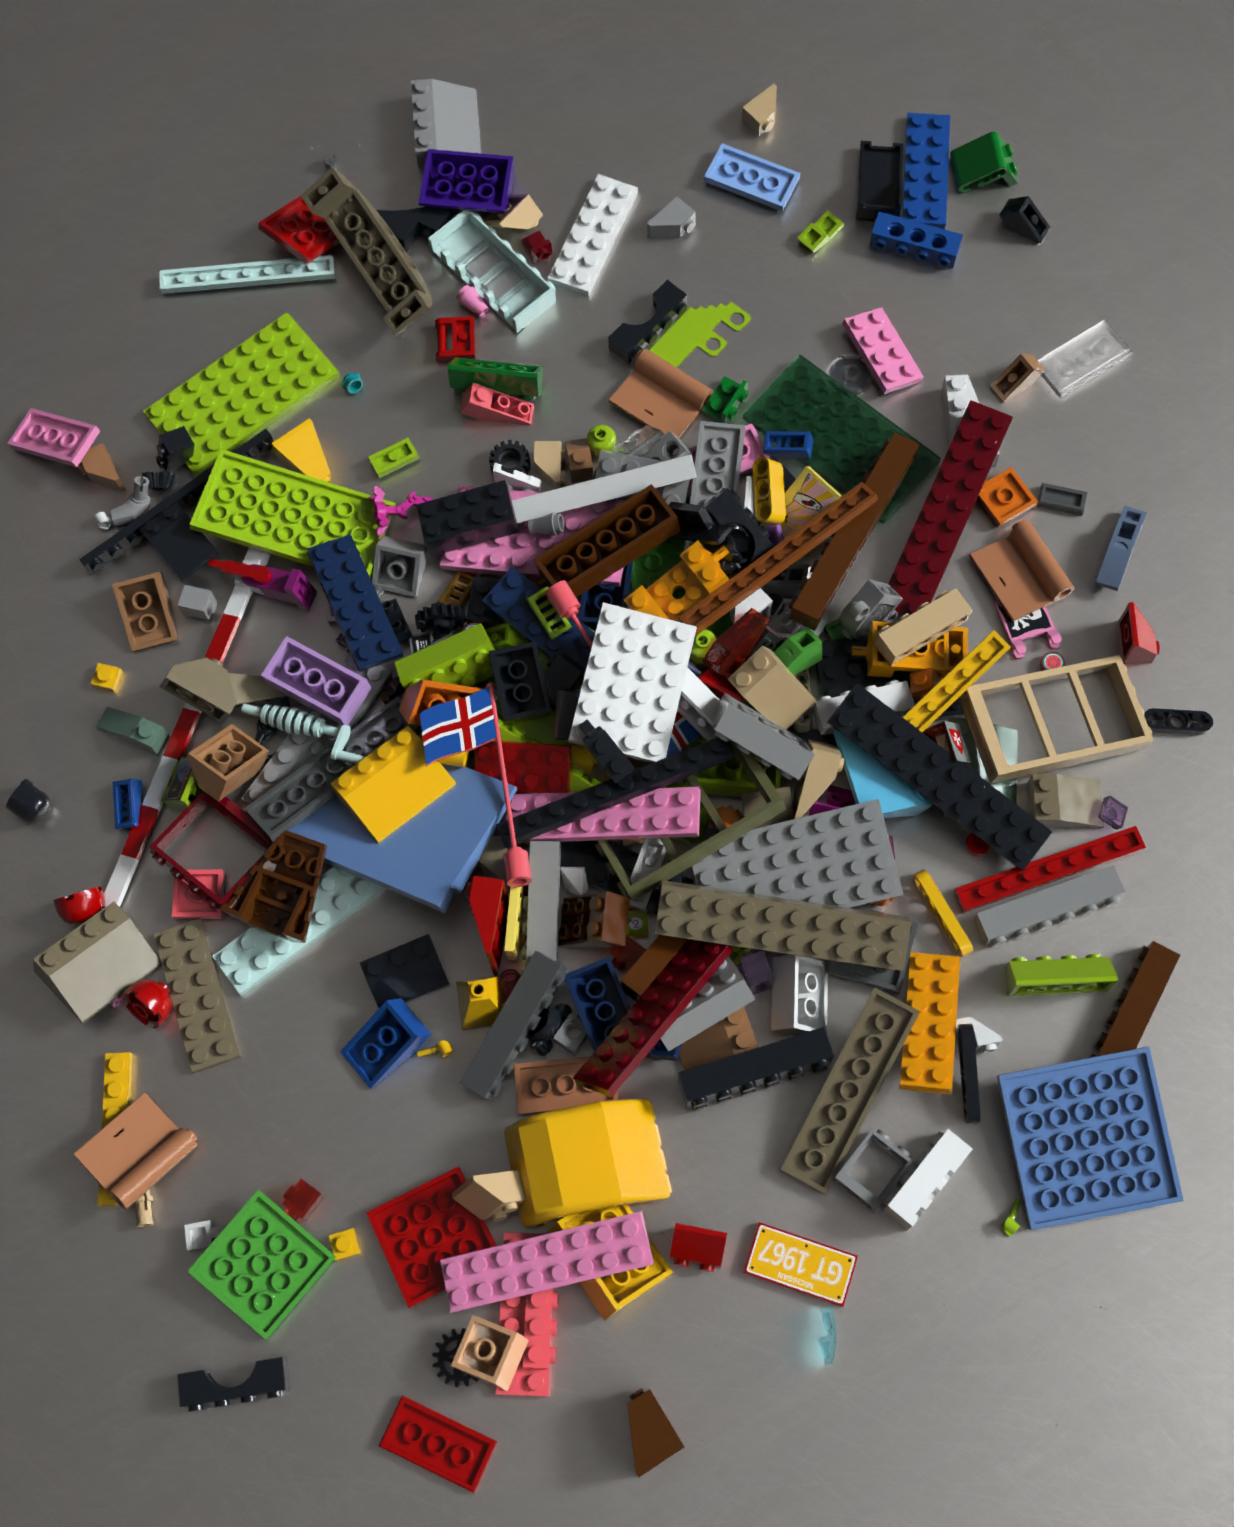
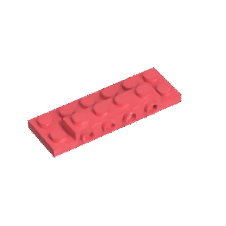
[496,1232,558,1397]

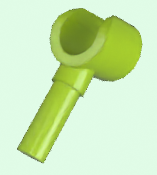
[1001,1198,1021,1236]

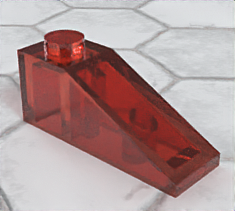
[702,608,770,678]

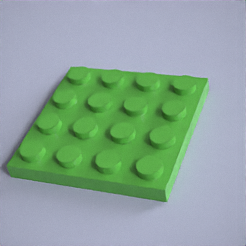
[187,1189,336,1340]

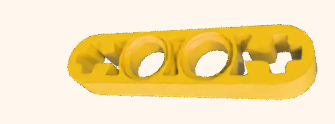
[913,869,973,957]

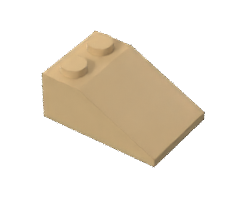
[728,646,817,730]
[792,739,844,819]

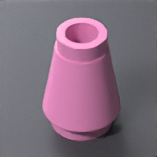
[456,285,489,317]

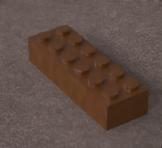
[534,484,681,597]

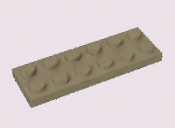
[154,918,241,1074]

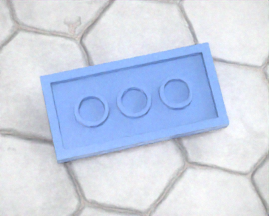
[704,143,800,212]

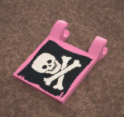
[994,601,1061,659]

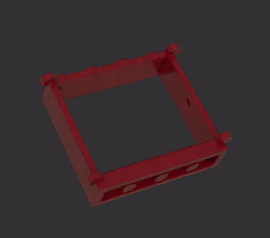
[149,791,273,917]

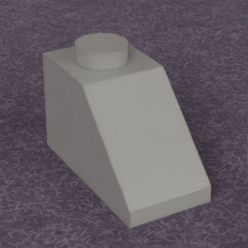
[647,197,696,238]

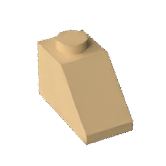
[742,84,777,136]

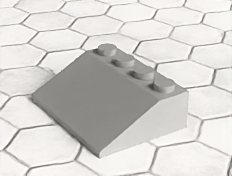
[411,79,481,168]
[713,693,815,780]

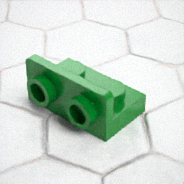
[702,376,749,423]

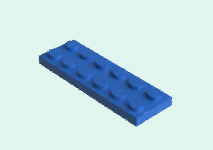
[902,113,950,229]

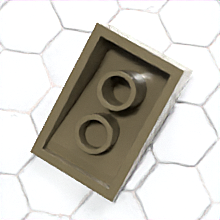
[1027,774,1104,829]

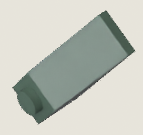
[96,707,169,756]

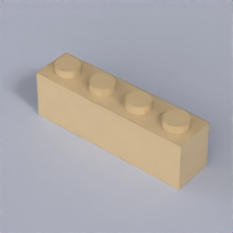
[874,588,973,666]

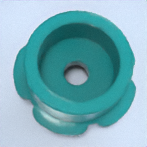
[342,373,363,394]

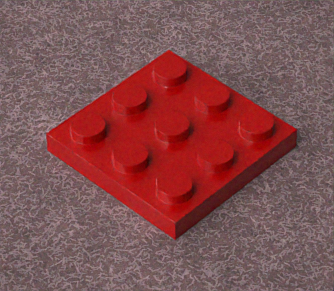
[258,196,340,264]

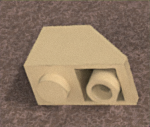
[534,441,567,490]

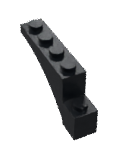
[377,206,452,253]

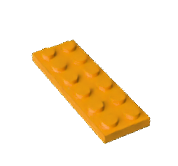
[900,952,960,1094]

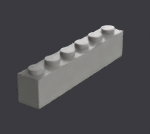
[521,841,561,991]
[973,865,1126,947]

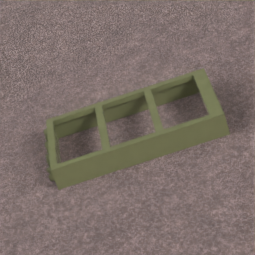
[595,736,786,901]

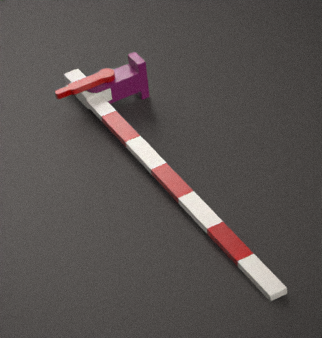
[104,547,317,907]

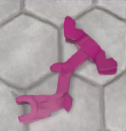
[370,486,434,537]

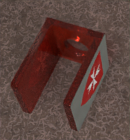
[922,721,971,764]

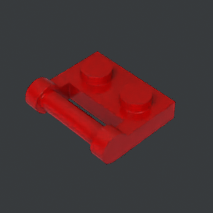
[435,316,476,363]

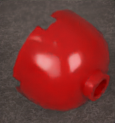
[53,886,106,926]
[121,979,172,1029]

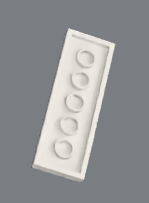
[548,174,638,296]

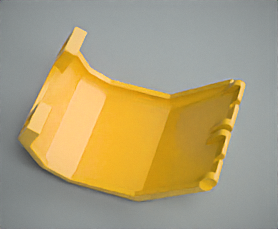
[504,1098,672,1229]

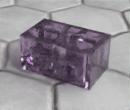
[738,950,774,995]

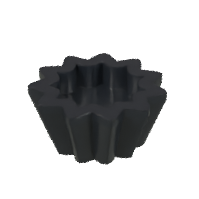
[142,471,176,491]

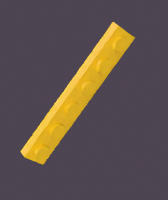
[903,630,1011,732]
[97,1052,133,1207]

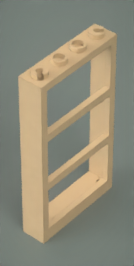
[959,655,1154,784]

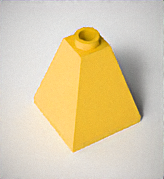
[272,418,331,483]
[456,974,508,1031]

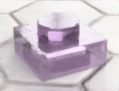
[1098,796,1128,830]

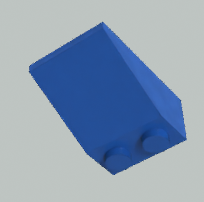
[340,998,432,1089]

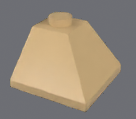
[483,194,543,230]

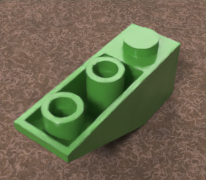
[774,627,822,676]

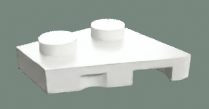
[493,463,542,493]

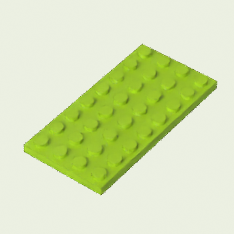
[143,312,340,477]
[189,449,396,577]

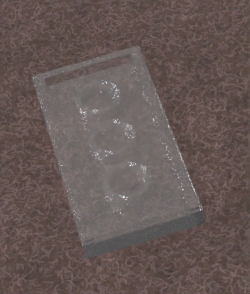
[1038,319,1133,399]

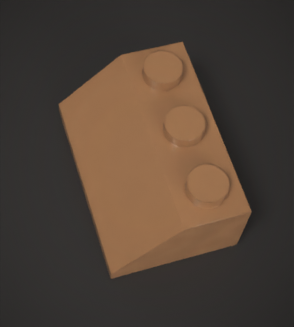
[187,724,269,802]

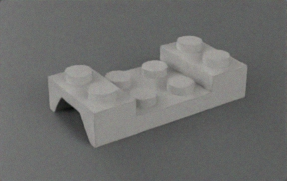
[595,449,690,505]

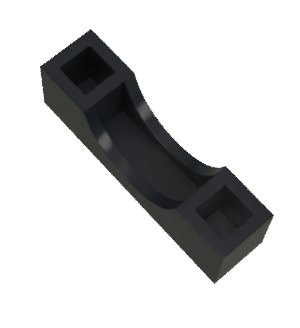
[608,279,687,364]
[703,488,777,565]
[177,1357,290,1412]

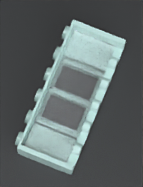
[428,210,556,333]

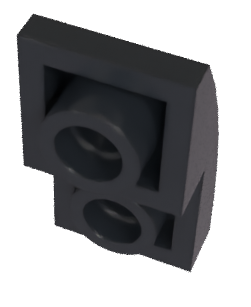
[381,598,413,642]

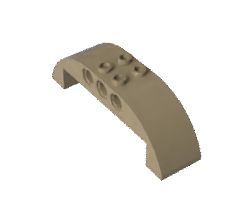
[301,167,433,336]

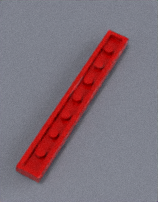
[954,826,1146,913]

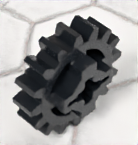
[415,602,466,635]
[432,1328,479,1388]

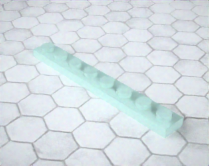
[159,255,335,294]

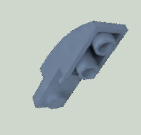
[1095,506,1147,591]

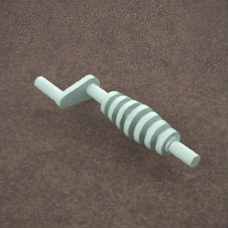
[242,703,365,764]

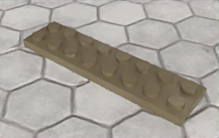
[780,987,920,1194]

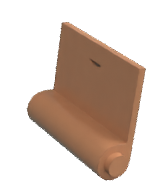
[608,349,713,438]
[969,520,1075,622]
[73,1093,197,1210]

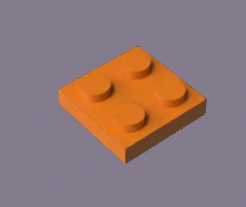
[977,467,1038,527]

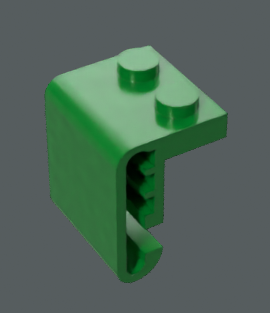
[950,131,1019,193]

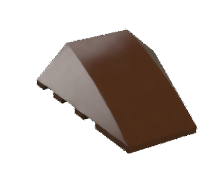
[220,830,327,943]

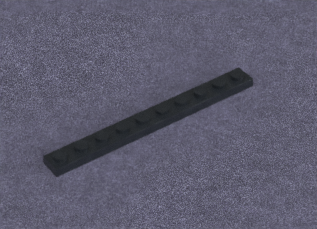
[79,429,274,575]
[497,737,736,848]

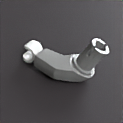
[94,476,151,530]

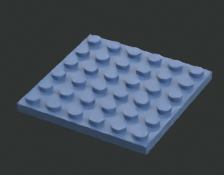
[997,1047,1184,1230]

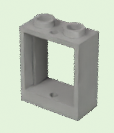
[833,1129,914,1213]

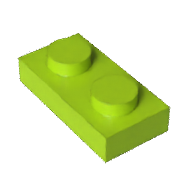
[368,437,419,479]

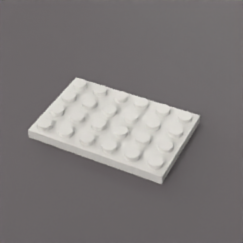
[568,602,697,763]

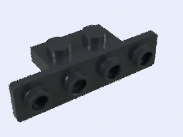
[669,502,732,545]

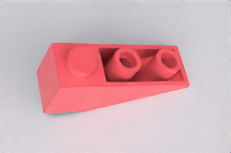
[459,382,534,425]

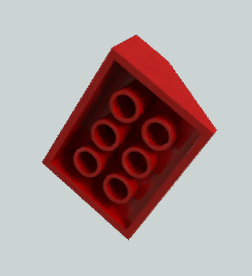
[466,876,509,976]

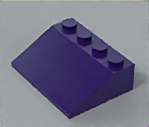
[418,149,515,213]

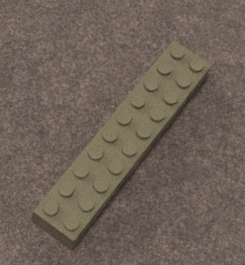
[654,880,912,971]

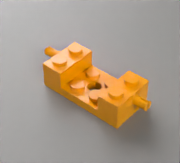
[624,541,729,622]
[851,621,968,678]

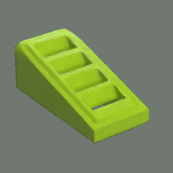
[525,586,572,640]

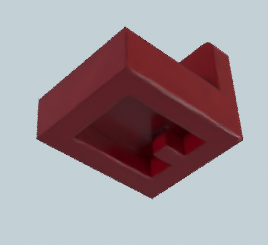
[521,230,553,264]

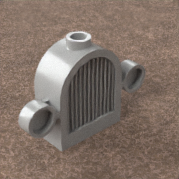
[839,580,903,640]

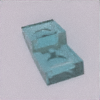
[818,1306,837,1365]

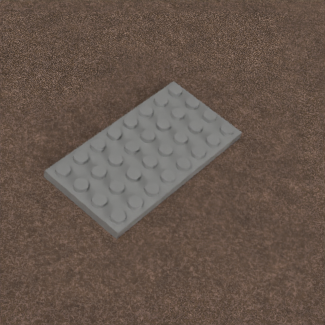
[687,799,903,908]

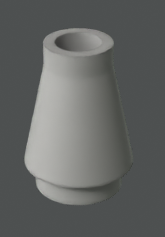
[528,512,564,535]

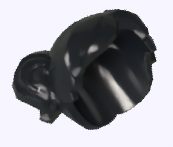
[718,526,750,576]
[528,1003,573,1056]

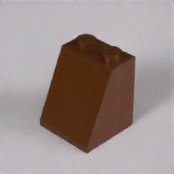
[627,1387,684,1478]

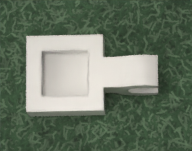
[184,1220,228,1252]

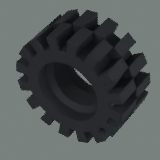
[489,440,531,475]

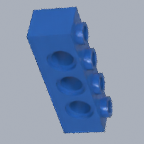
[869,212,963,268]

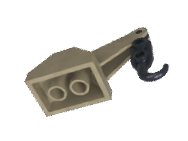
[160,658,290,761]

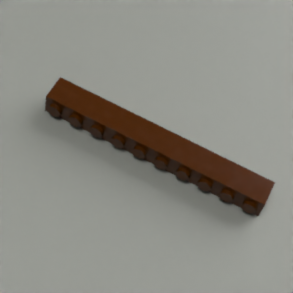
[788,433,919,631]

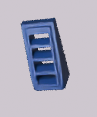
[763,431,813,459]
[112,779,142,829]

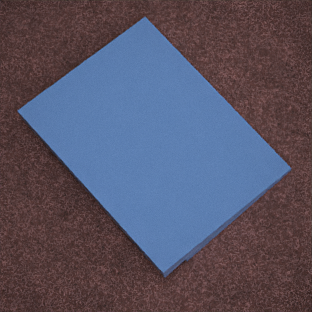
[289,760,517,913]

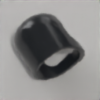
[6,779,51,823]

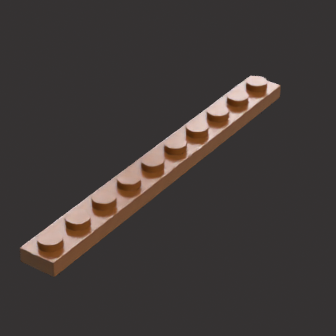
[679,482,878,636]

